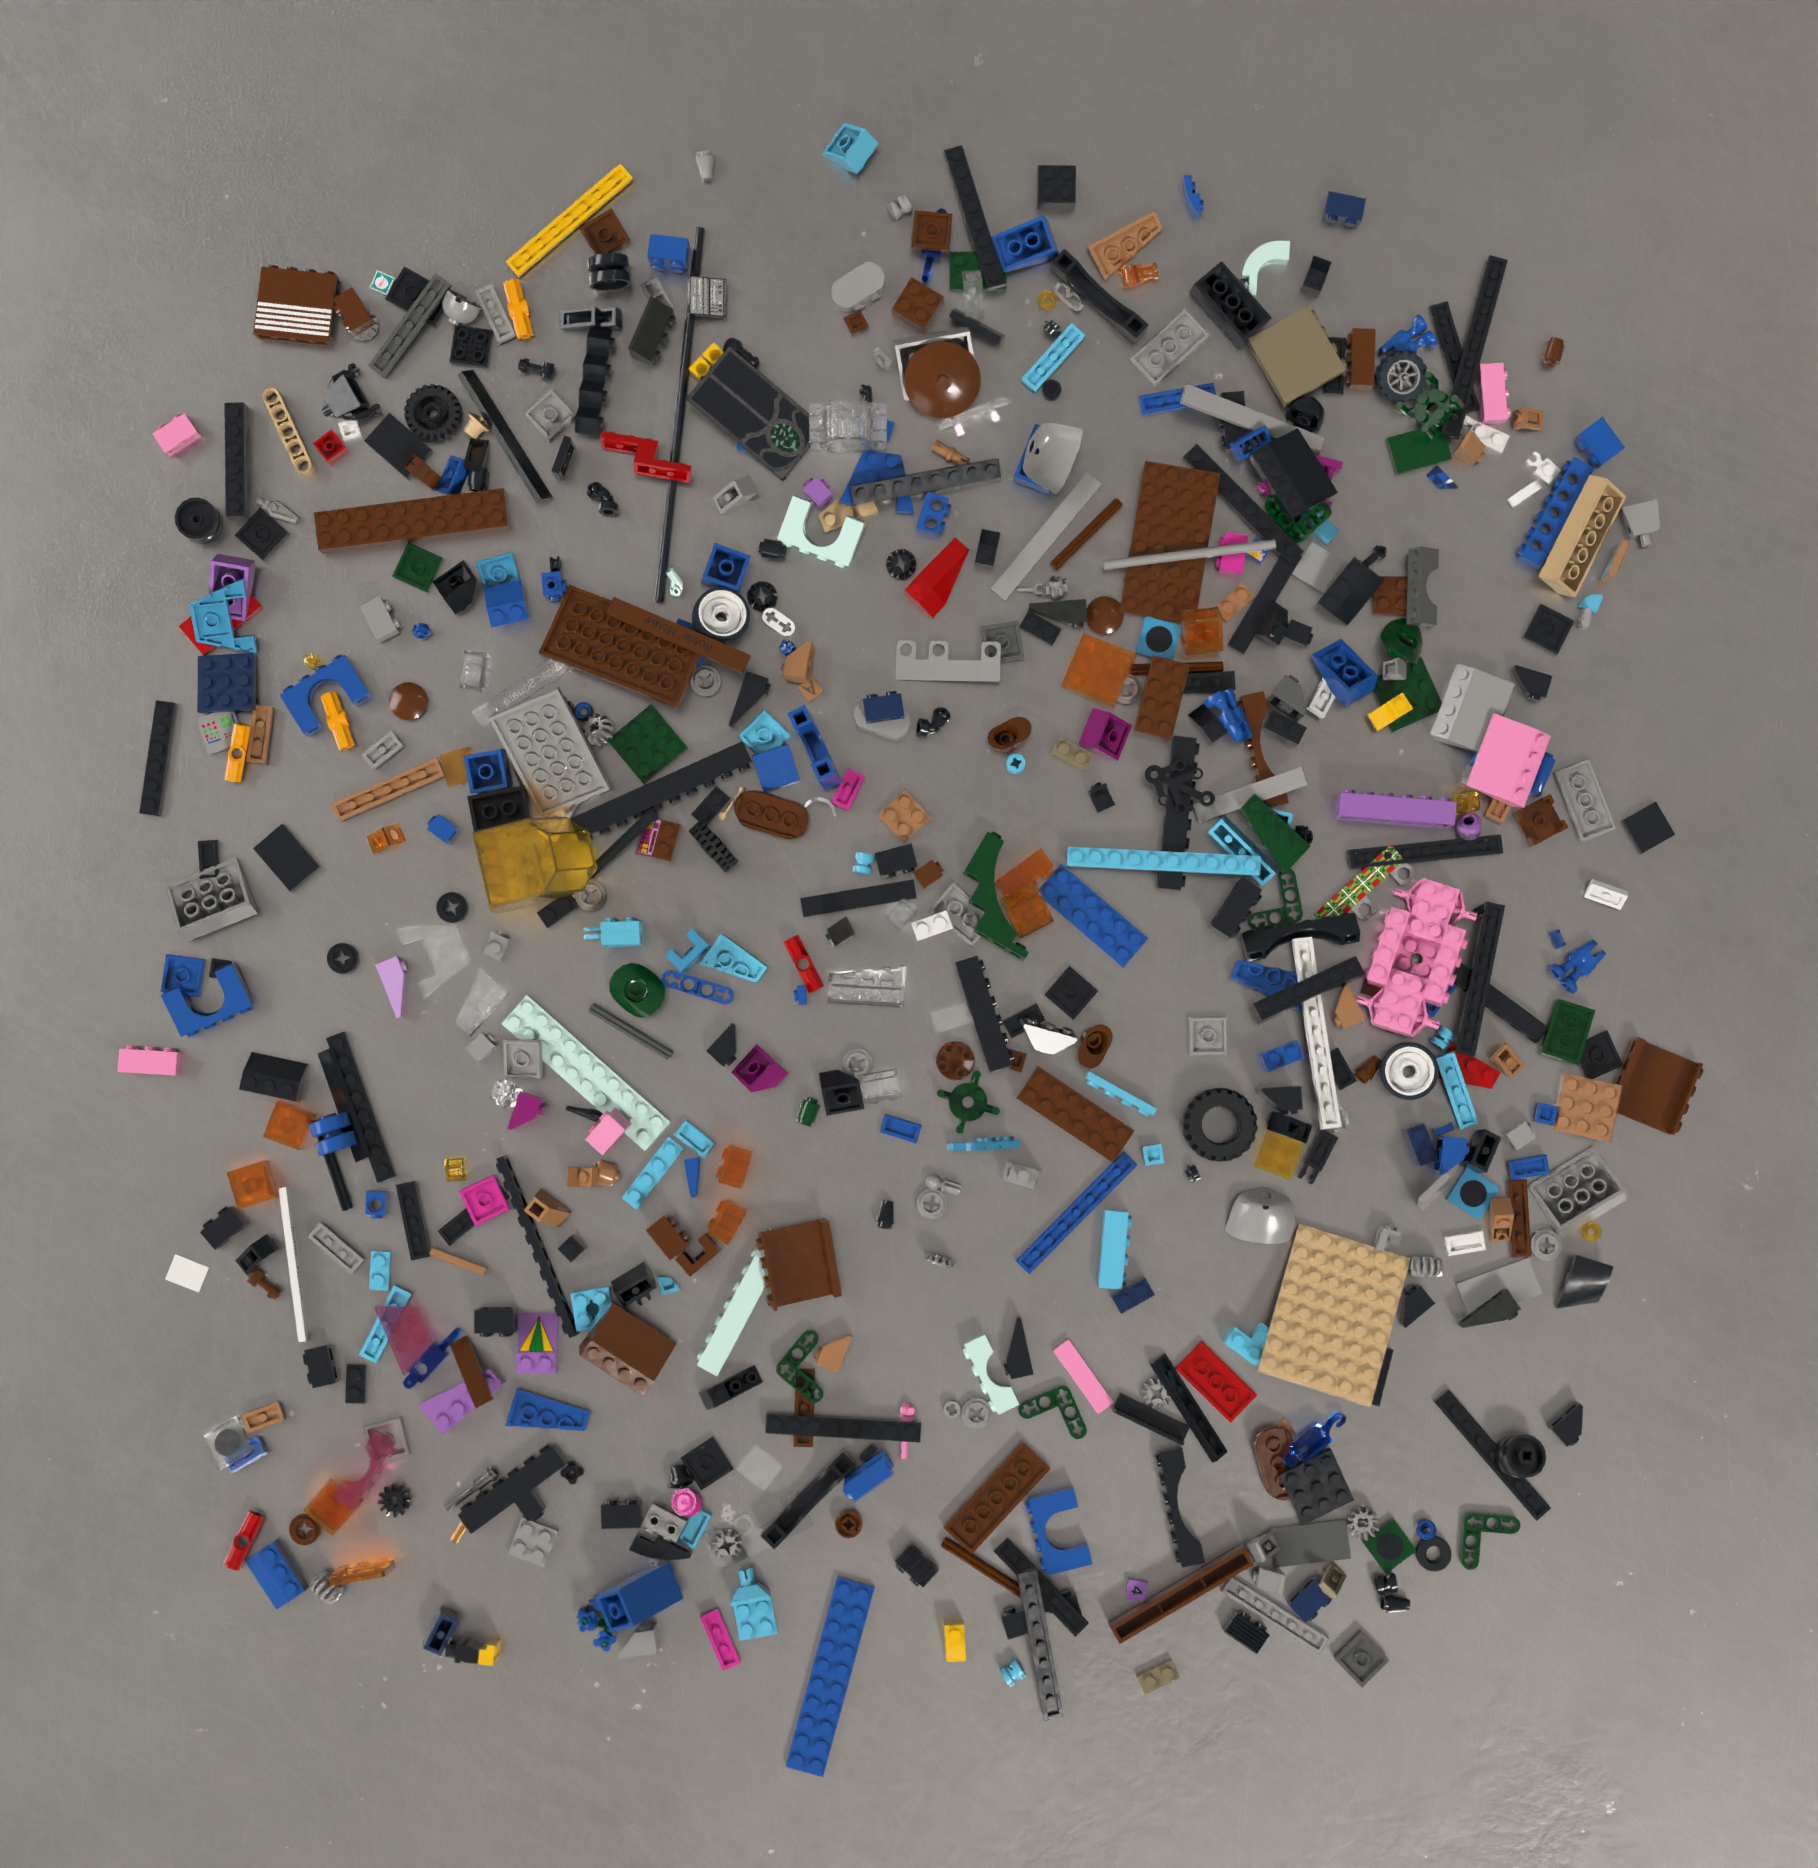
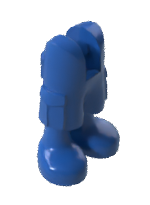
[1379,314,1438,355]
[1204,688,1252,742]
[1549,939,1606,994]

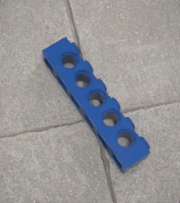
[1517,457,1595,570]

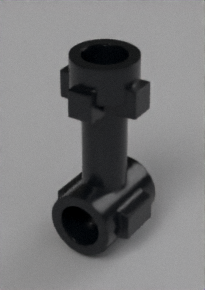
[518,358,555,380]
[1360,545,1387,567]

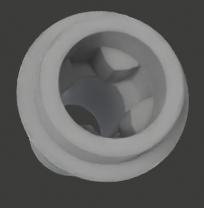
[695,150,714,180]

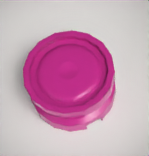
[672,1488,702,1517]

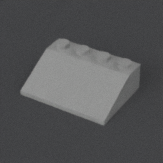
[893,326,974,401]
[1430,664,1516,753]
[165,857,258,942]
[1528,1146,1627,1239]

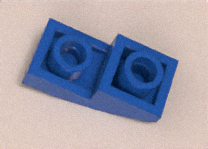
[1182,175,1204,218]

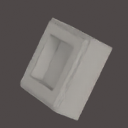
[1578,608,1592,631]

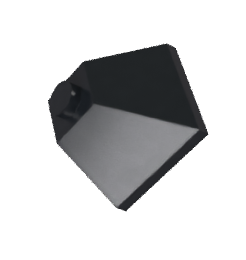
[433,560,477,615]
[819,1070,864,1116]

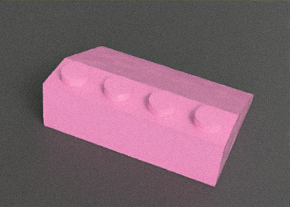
[1466,714,1551,808]

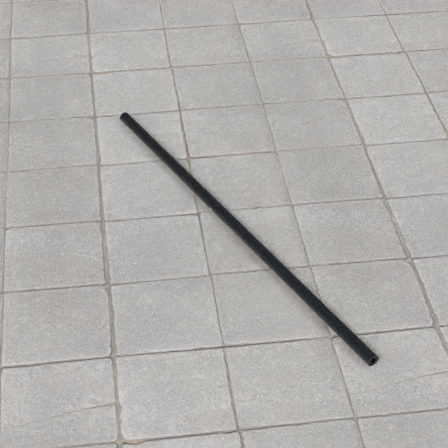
[654,227,705,603]

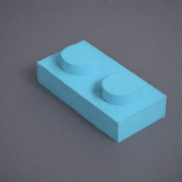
[369,1251,392,1291]

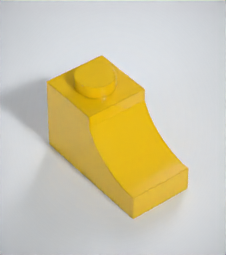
[1367,693,1413,731]
[944,1620,966,1662]

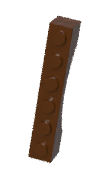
[1237,691,1289,808]

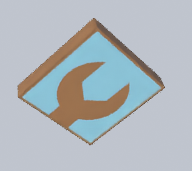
[1599,539,1630,583]

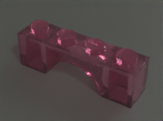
[331,1430,396,1511]

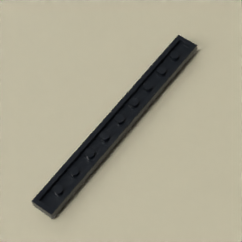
[1440,255,1508,440]
[496,1155,580,1338]

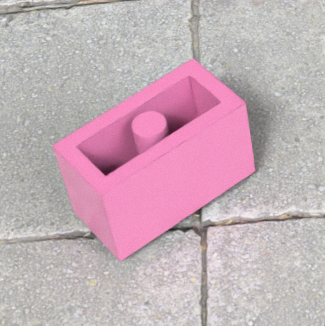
[153,413,201,457]
[585,1108,632,1155]

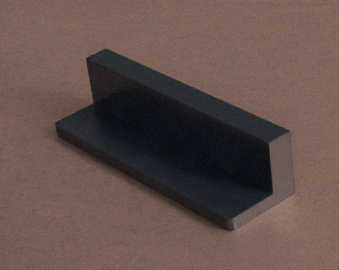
[1112,1393,1190,1446]

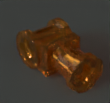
[1119,262,1159,288]

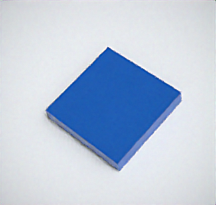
[752,743,800,792]
[161,954,206,997]

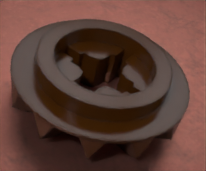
[289,1514,321,1545]

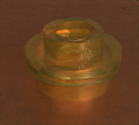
[1038,290,1057,310]
[303,653,322,670]
[1582,1222,1601,1242]

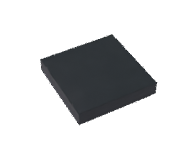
[551,435,575,481]
[235,508,290,561]
[1523,604,1574,655]
[1622,802,1675,854]
[1045,966,1098,1020]
[1579,1030,1623,1079]
[680,1436,734,1491]

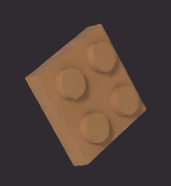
[877,789,931,843]

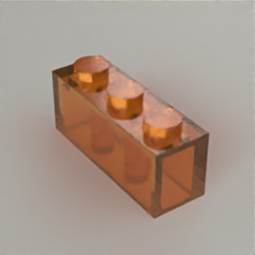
[995,848,1055,902]

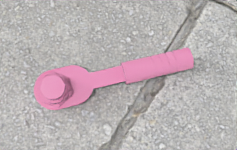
[900,1403,915,1459]

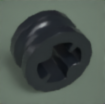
[550,556,562,572]

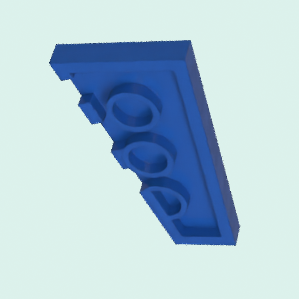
[1230,960,1302,1011]
[505,1388,591,1431]

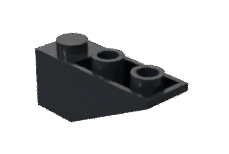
[699,1365,763,1410]

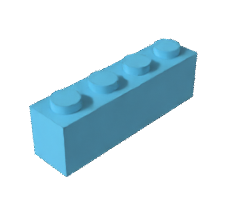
[1208,815,1278,886]
[1098,1209,1132,1290]

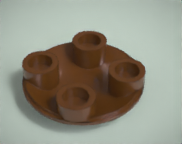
[1087,596,1124,634]
[389,682,428,721]
[936,1041,975,1080]

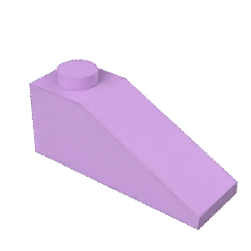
[376,956,408,1019]

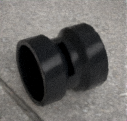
[1375,1573,1398,1595]

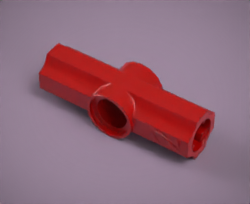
[783,935,824,994]
[223,1510,265,1571]

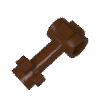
[246,1268,282,1300]

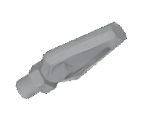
[256,496,299,523]

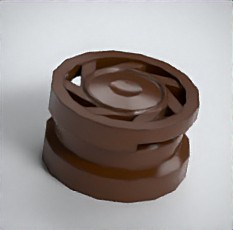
[835,1509,862,1538]

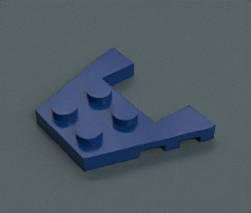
[839,449,914,515]

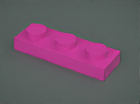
[700,1608,741,1671]

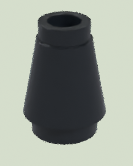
[875,1200,894,1229]
[1380,1593,1410,1613]

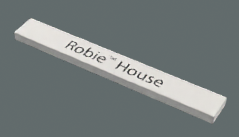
[278,1187,310,1342]

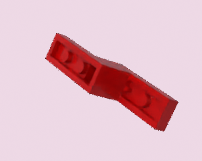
[600,431,691,483]

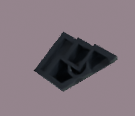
[1555,1255,1614,1309]

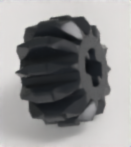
[377,1484,411,1518]

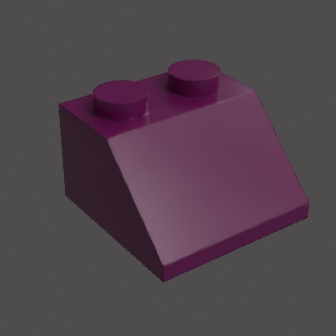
[1079,708,1132,760]
[507,1092,548,1130]

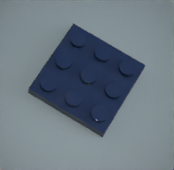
[197,653,256,713]

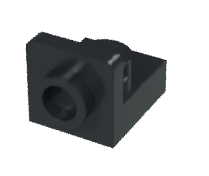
[1088,782,1115,813]

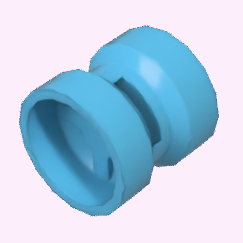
[853,852,875,875]
[1430,1025,1456,1052]
[1000,1660,1026,1687]

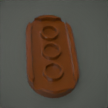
[734,790,809,839]
[1254,1425,1298,1500]

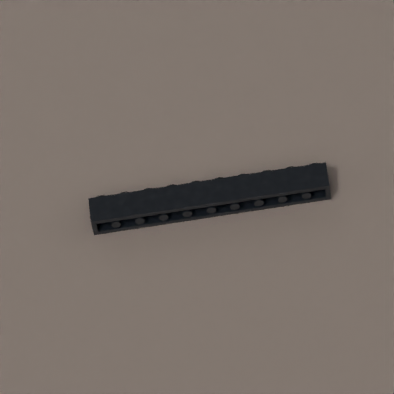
[568,741,753,843]

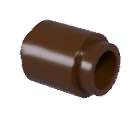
[1541,337,1565,367]

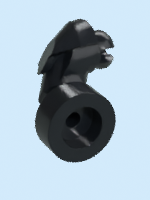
[723,338,760,369]
[587,482,618,516]
[916,707,950,738]

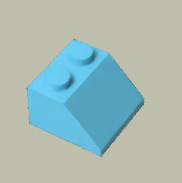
[823,123,878,174]

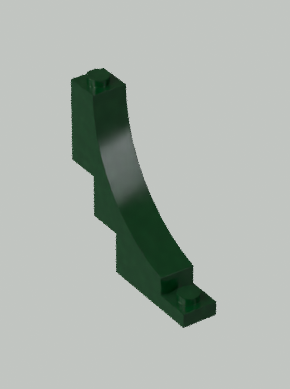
[963,831,1029,961]

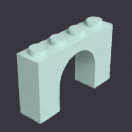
[777,495,866,568]

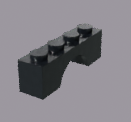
[1001,1590,1082,1640]

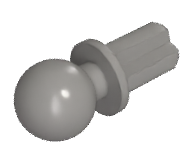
[926,1174,961,1195]

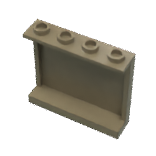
[1247,306,1347,408]

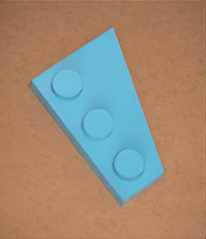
[699,933,768,983]

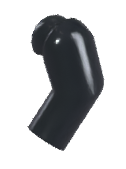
[859,384,873,413]

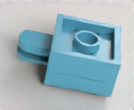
[583,917,643,947]
[570,1286,613,1334]

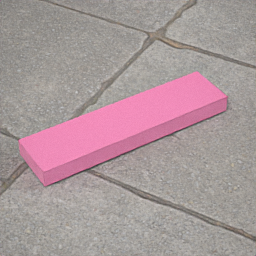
[1053,1339,1114,1414]

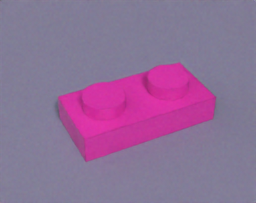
[831,768,865,811]

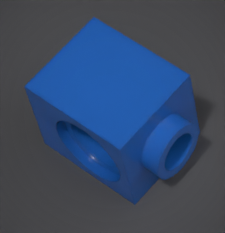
[427,814,459,844]
[365,1190,389,1219]

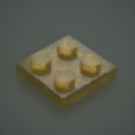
[1254,1130,1304,1180]

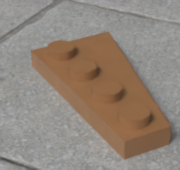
[1087,211,1163,281]

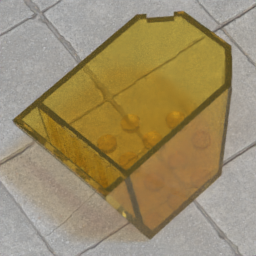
[472,817,597,914]

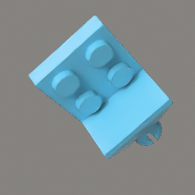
[730,1567,778,1641]

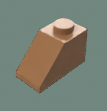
[1453,430,1485,466]
[781,641,815,684]
[1332,984,1365,1029]
[814,1335,853,1373]

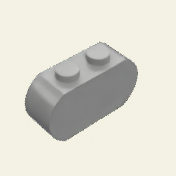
[831,262,885,313]
[854,700,910,741]

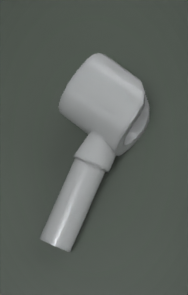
[1017,583,1044,596]

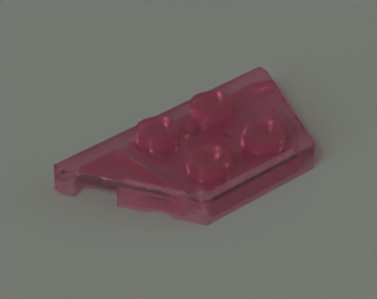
[374,1305,433,1376]

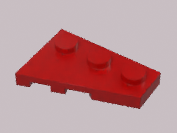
[1438,1044,1501,1089]

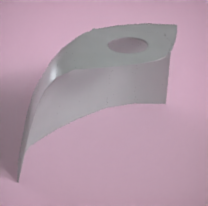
[1023,423,1083,495]
[1225,1187,1296,1244]

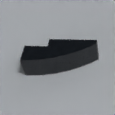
[560,306,622,330]
[629,1533,693,1560]

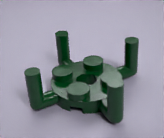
[1396,371,1464,439]
[937,1071,1000,1134]

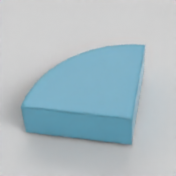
[1578,594,1603,614]
[657,1275,681,1295]

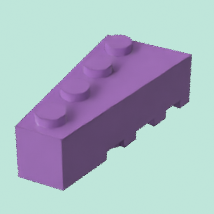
[418,1367,505,1435]

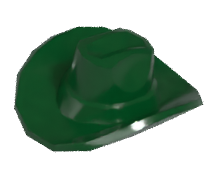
[1381,618,1423,664]
[609,963,665,1018]

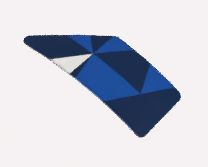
[1426,466,1458,489]

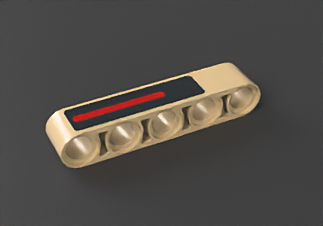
[262,388,315,477]

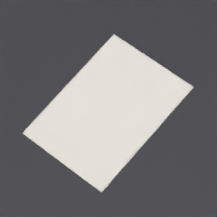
[165,1254,209,1292]

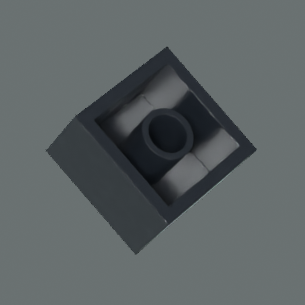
[1037,165,1076,210]
[474,1307,518,1337]

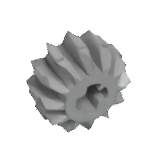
[581,713,615,746]
[1410,1257,1444,1277]
[1347,1507,1380,1541]
[310,1571,344,1604]

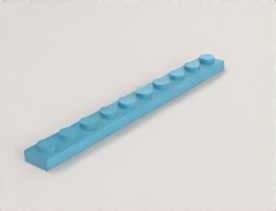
[1067,847,1261,876]

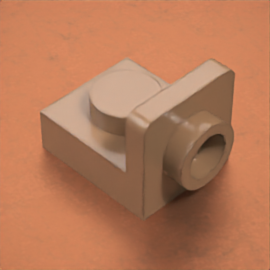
[1512,407,1543,431]

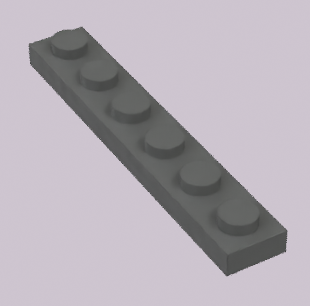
[368,273,452,377]

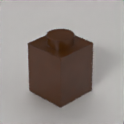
[913,860,944,889]

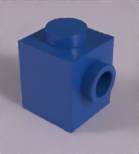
[541,571,567,601]

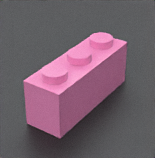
[1477,363,1510,425]
[118,1045,182,1075]

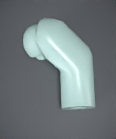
[666,568,683,597]

